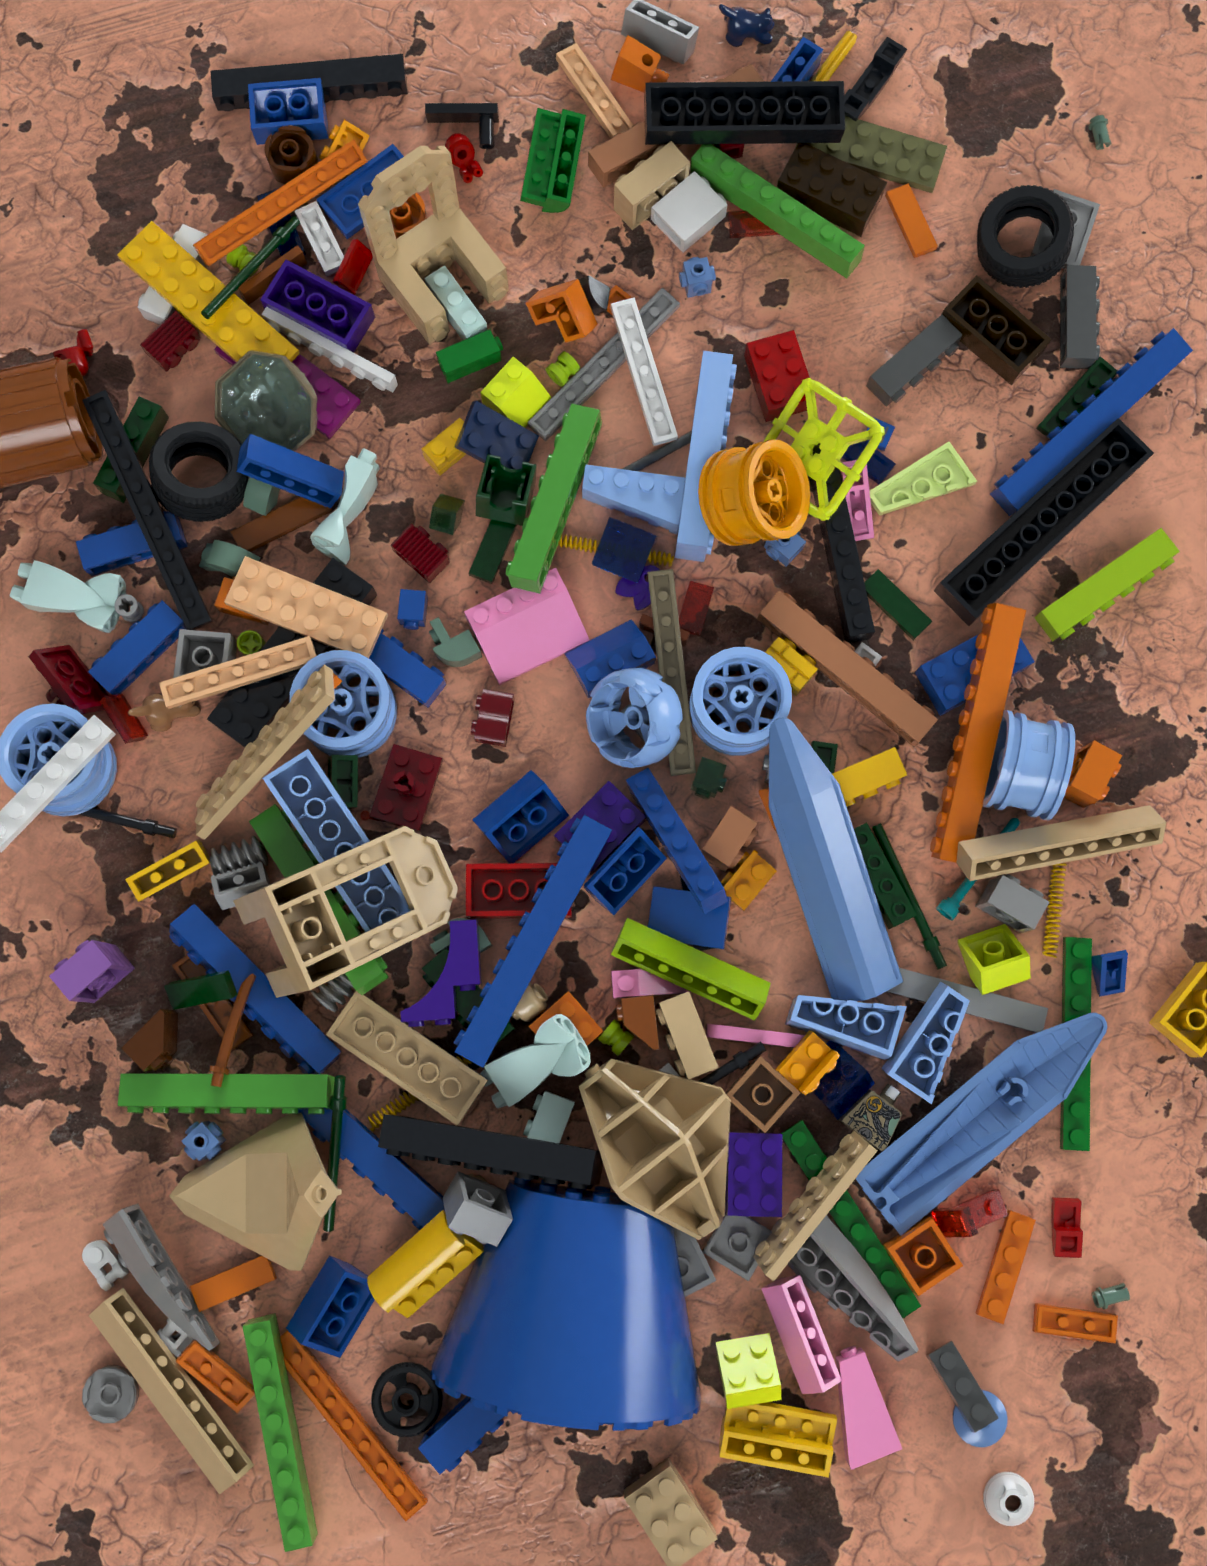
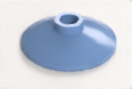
[953,1390,1008,1447]

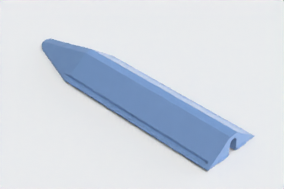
[769,717,903,1001]
[855,1013,1107,1236]

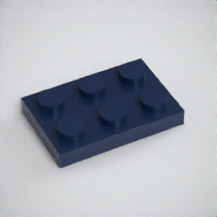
[454,401,539,469]

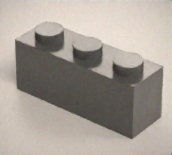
[926,1341,998,1433]

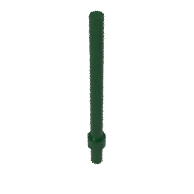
[201,216,300,319]
[872,823,947,970]
[323,1075,347,1232]

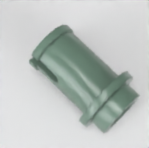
[1089,115,1111,150]
[1092,1283,1130,1309]

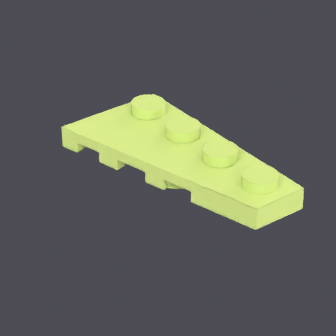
[870,442,977,516]

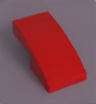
[1051,1197,1083,1258]

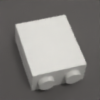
[651,171,728,253]

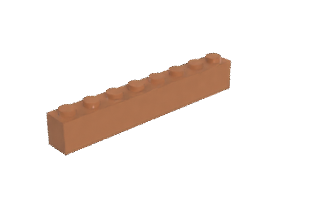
[588,64,764,188]
[757,591,938,747]

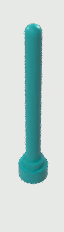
[936,818,1020,921]

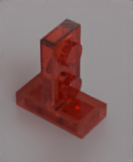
[931,1189,1008,1238]

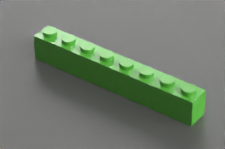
[690,144,865,279]
[506,404,602,594]
[249,804,389,995]
[118,1073,335,1115]
[242,1313,318,1552]

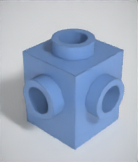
[679,257,716,298]
[764,532,806,567]
[182,1121,226,1161]

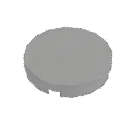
[82,1365,139,1423]

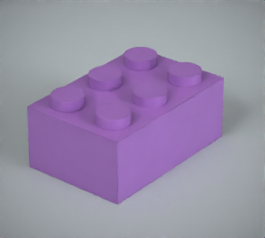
[49,940,135,1003]

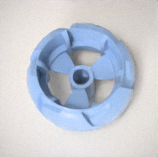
[586,668,683,768]

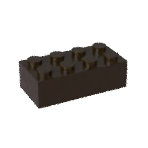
[777,143,887,237]
[941,275,1052,386]

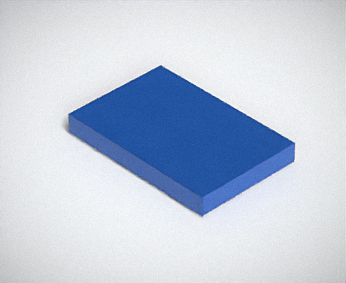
[648,886,731,949]

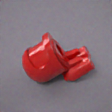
[445,133,483,183]
[53,329,93,377]

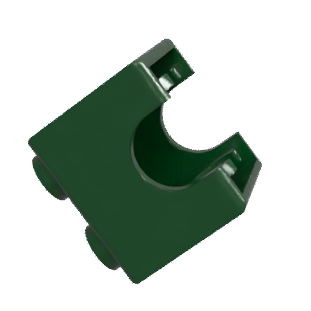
[475,454,537,526]

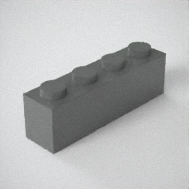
[1060,265,1100,369]
[866,314,962,407]

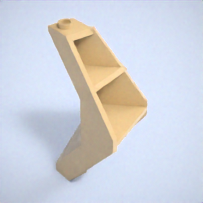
[579,1059,731,1240]
[169,1113,342,1271]

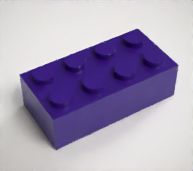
[260,259,375,353]

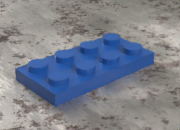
[316,144,404,239]

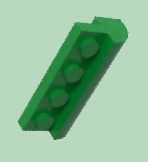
[520,108,586,213]

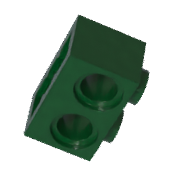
[328,755,358,809]

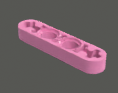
[706,1024,805,1048]

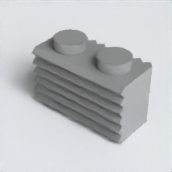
[211,861,270,910]

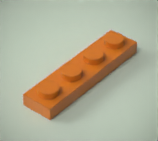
[976,1210,1036,1325]

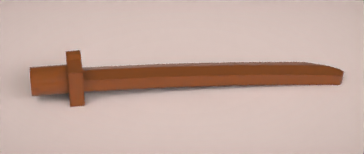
[209,973,256,1088]

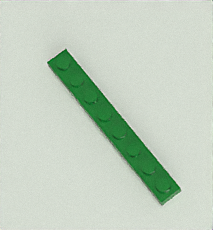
[1060,937,1092,1151]
[780,1120,921,1318]

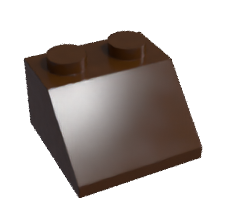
[121,1009,178,1071]

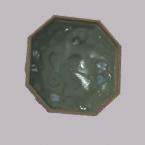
[215,350,317,451]

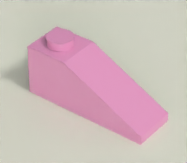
[840,460,874,541]
[611,969,691,999]

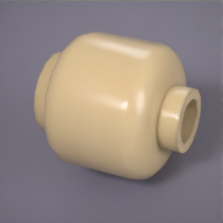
[512,983,548,1022]

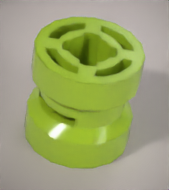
[226,245,259,277]
[545,351,580,387]
[237,630,266,656]
[598,1019,634,1056]

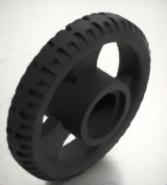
[371,1362,443,1437]

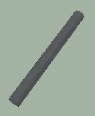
[623,431,692,471]

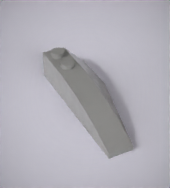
[103,1204,220,1351]
[788,1215,918,1361]

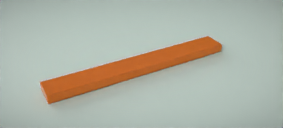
[193,139,368,267]
[280,1330,428,1522]

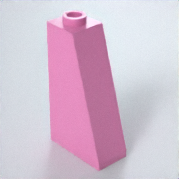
[835,1346,902,1470]

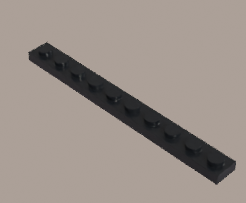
[82,390,213,630]

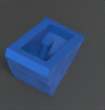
[1092,950,1128,997]

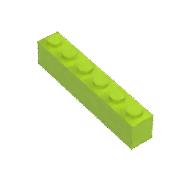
[1035,528,1180,642]
[611,918,771,1020]

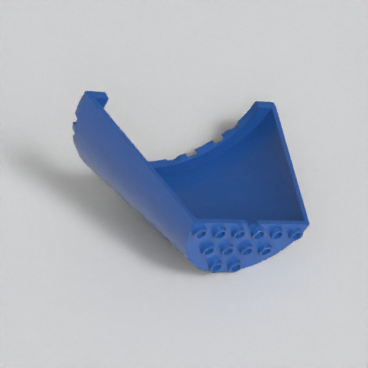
[431,1176,701,1431]

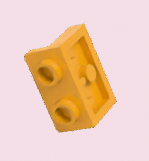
[319,119,370,178]
[721,849,777,911]
[775,1030,840,1095]

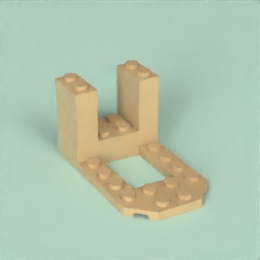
[358,146,509,345]
[233,826,458,998]

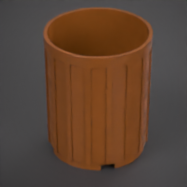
[0,357,103,488]

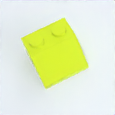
[480,356,552,428]
[958,924,1031,995]

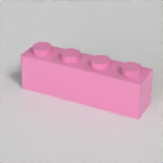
[761,1275,842,1394]

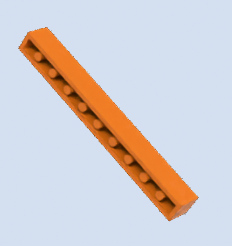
[930,603,1026,863]

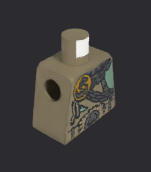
[838,1084,902,1152]

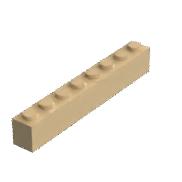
[956,805,1166,881]
[89,1288,254,1495]

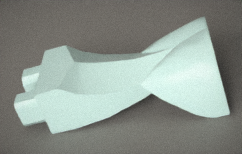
[310,448,380,566]
[10,560,126,633]
[480,1014,591,1108]

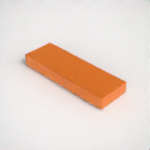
[885,183,938,258]
[190,1255,277,1312]
[1032,1303,1118,1344]
[176,1340,255,1414]

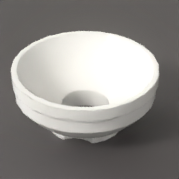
[983,1472,1034,1526]

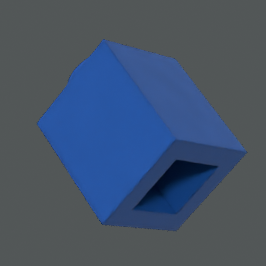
[397,589,428,630]

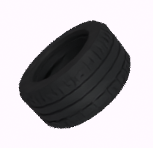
[977,185,1074,288]
[149,421,248,522]

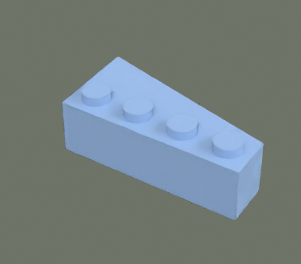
[582,465,685,535]
[881,981,970,1104]
[785,995,907,1060]

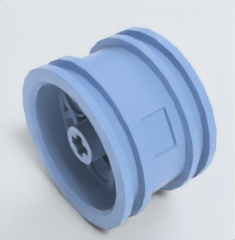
[689,647,792,756]
[289,650,397,758]
[0,703,117,817]
[982,710,1075,821]

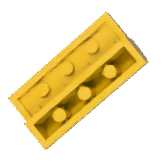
[367,1210,484,1318]
[719,1402,837,1478]

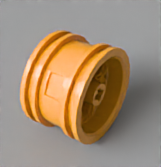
[698,440,810,546]

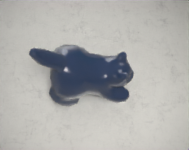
[719,4,775,47]

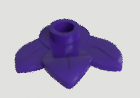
[615,561,660,611]

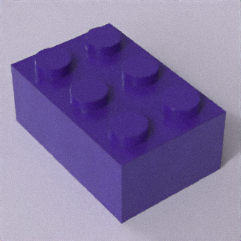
[554,781,646,875]
[725,1132,782,1217]

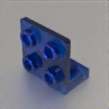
[592,517,659,583]
[812,1040,875,1120]

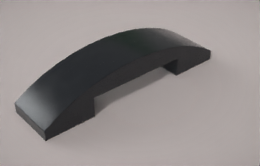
[844,37,907,121]

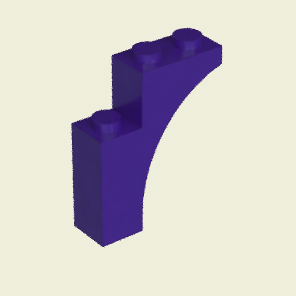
[400,919,482,1027]

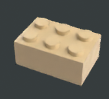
[614,141,690,230]
[655,992,718,1080]
[624,1458,717,1566]

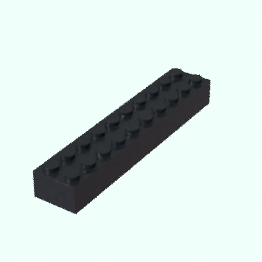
[934,418,1154,626]

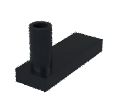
[425,103,499,149]

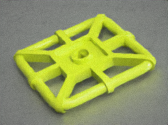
[763,378,885,521]

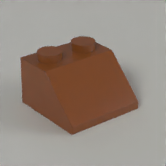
[616,995,659,1050]

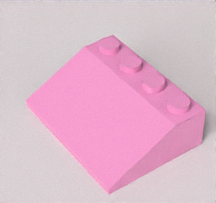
[464,568,590,685]

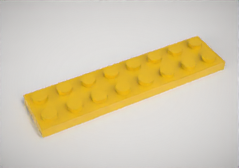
[117,221,300,376]

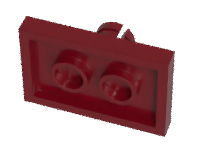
[28,645,114,715]
[369,744,443,832]

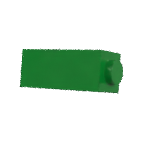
[436,329,503,383]

